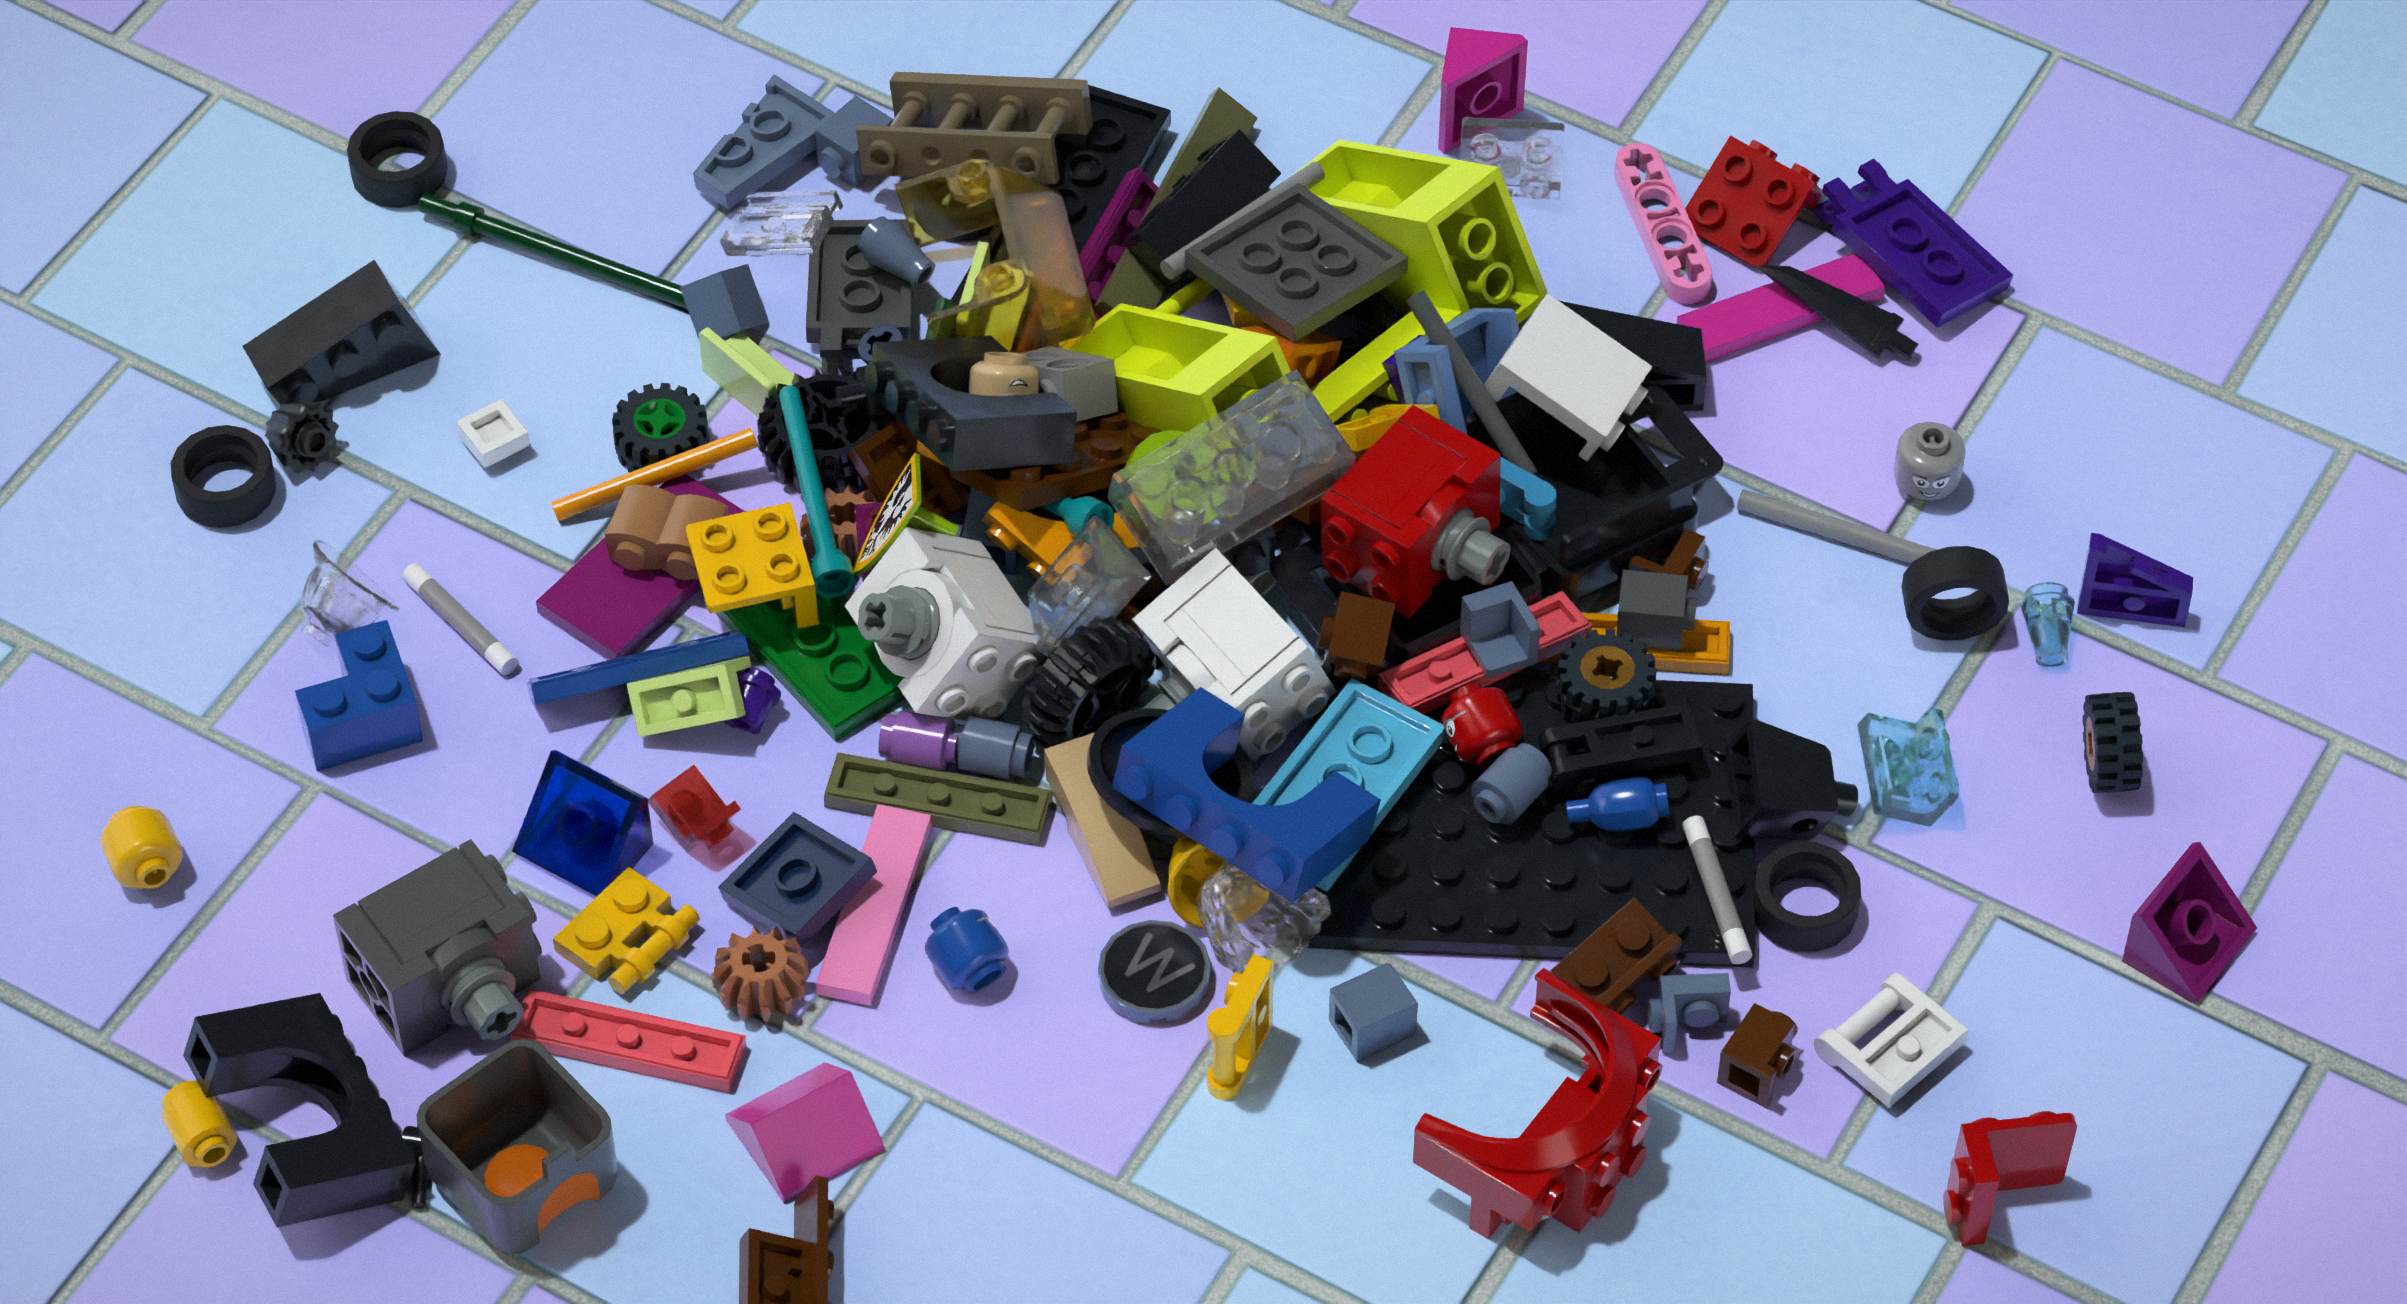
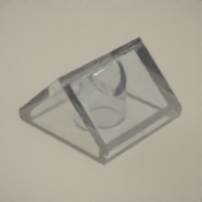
[1027,516,1151,656]

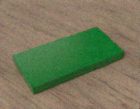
[715,554,905,742]

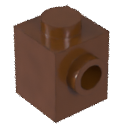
[1316,591,1395,682]

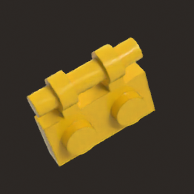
[553,866,700,994]

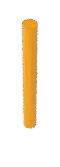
[551,427,759,522]

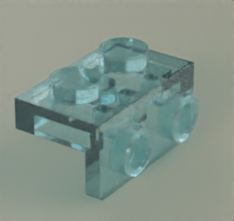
[1857,707,1959,827]

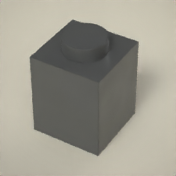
[1616,570,1697,652]

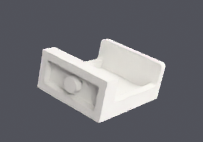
[1484,293,1652,461]

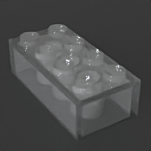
[1107,369,1356,586]

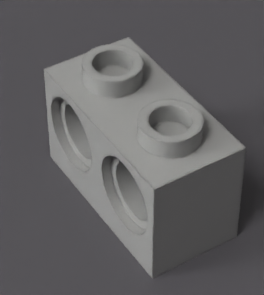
[1021,346,1118,422]

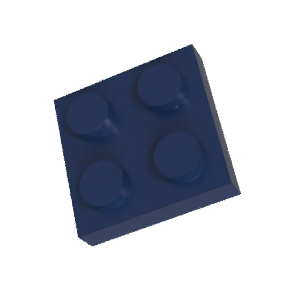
[718,812,877,948]

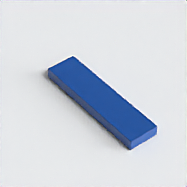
[526,630,749,705]

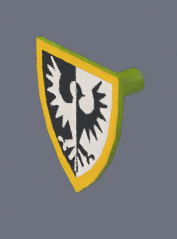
[853,452,958,576]

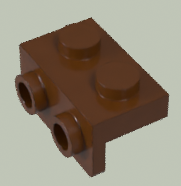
[846,420,970,518]

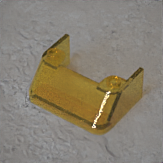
[894,159,1096,353]

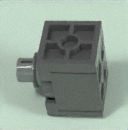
[333,839,542,1056]

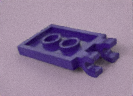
[1814,158,2014,328]

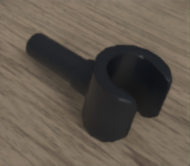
[402,1126,428,1209]

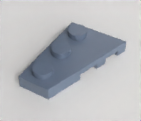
[692,74,835,210]

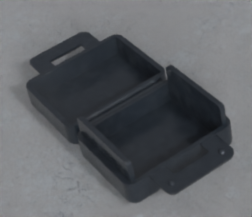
[1269,386,1724,667]

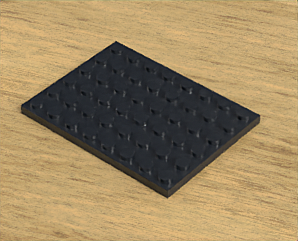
[1302,666,1755,968]

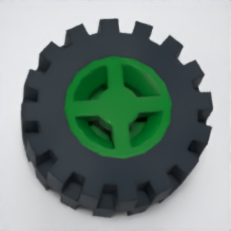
[612,383,709,472]

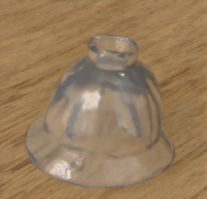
[301,540,400,647]

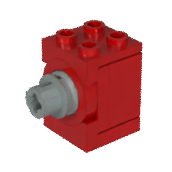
[1320,405,1511,618]

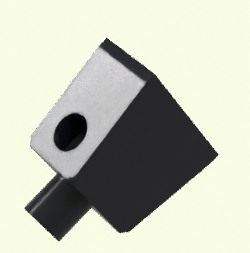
[1724,719,1858,841]

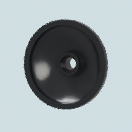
[1087,708,1252,837]

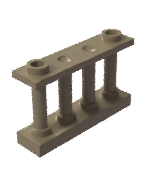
[856,71,1093,184]

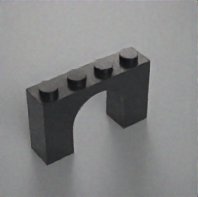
[865,335,1077,471]
[183,993,416,1227]

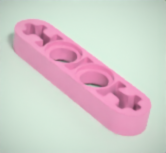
[1614,143,1712,305]

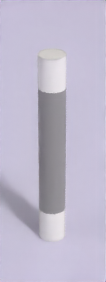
[402,563,519,676]
[1682,816,1752,964]

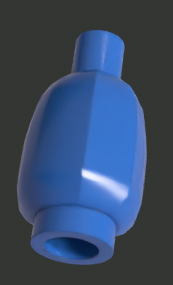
[1566,777,1670,831]

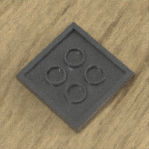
[1184,183,1408,343]

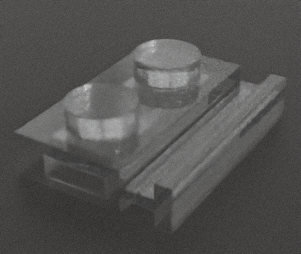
[719,190,843,257]

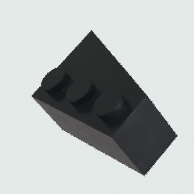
[1122,129,1282,288]
[242,260,440,405]

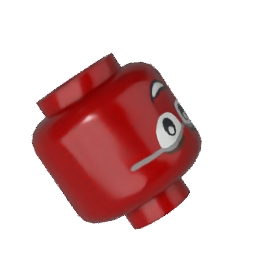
[1441,683,1523,769]

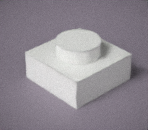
[456,398,530,468]

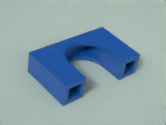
[1112,687,1381,903]

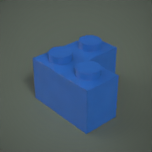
[295,620,423,771]

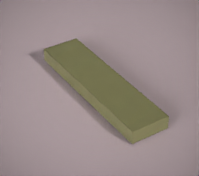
[824,752,1053,846]

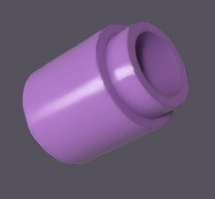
[878,711,958,771]

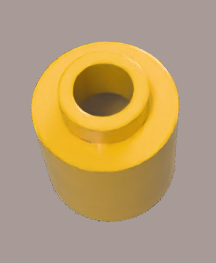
[162,1081,237,1168]

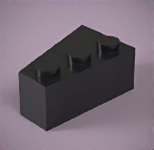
[1560,301,1707,411]

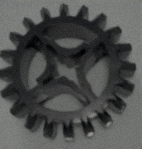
[757,366,897,494]
[1021,616,1155,748]

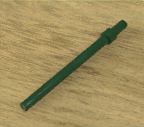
[418,193,688,310]

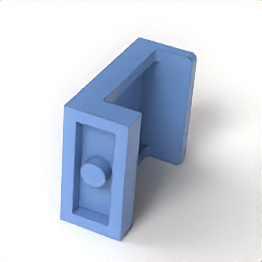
[1394,308,1519,435]

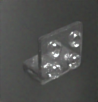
[1460,117,1565,200]

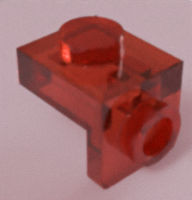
[647,765,742,853]

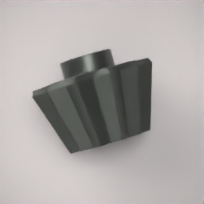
[264,402,339,474]

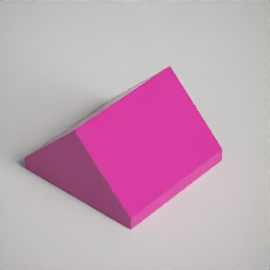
[1438,27,1528,154]
[725,1062,884,1203]

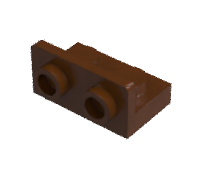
[1550,897,1682,1015]

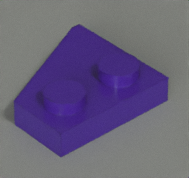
[2077,532,2194,627]

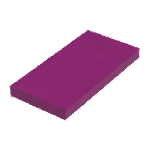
[536,474,746,660]

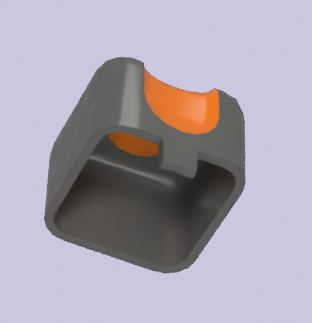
[416,1039,618,1254]

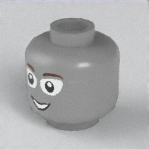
[1893,421,1966,501]

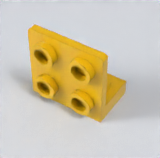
[686,502,819,629]

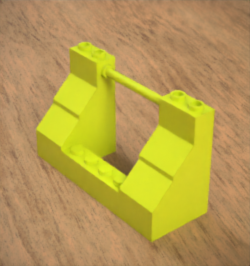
[1062,139,1549,521]

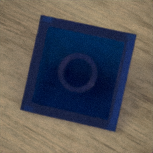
[512,750,654,897]

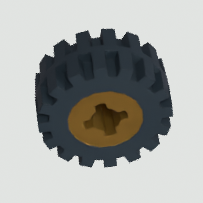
[1556,629,1657,723]
[2082,692,2143,793]

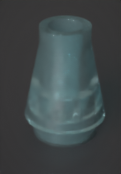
[2020,582,2075,667]

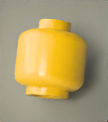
[100,805,183,889]

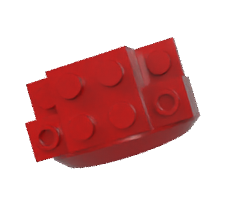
[1413,968,1663,1240]

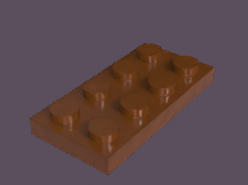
[950,410,1162,512]

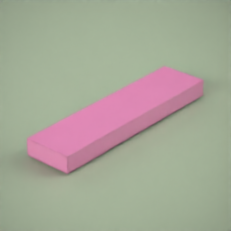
[816,804,932,1006]

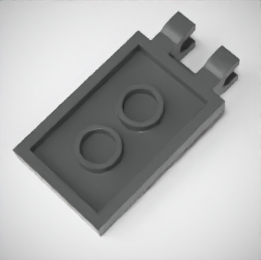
[806,219,915,376]

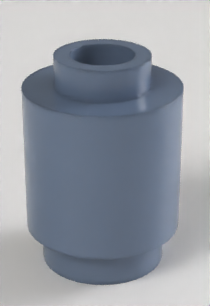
[953,716,1035,780]
[1471,743,1552,824]

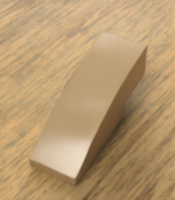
[1044,732,1161,909]

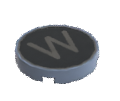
[1098,920,1211,1024]

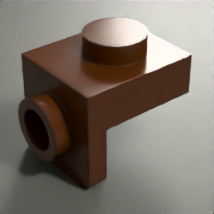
[1628,529,1709,594]

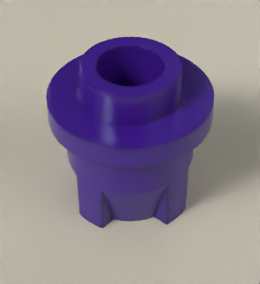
[725,668,782,734]

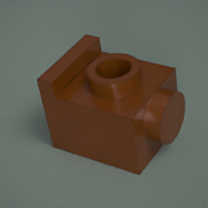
[1717,1003,1798,1109]

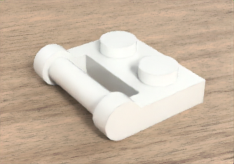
[1813,973,1969,1108]

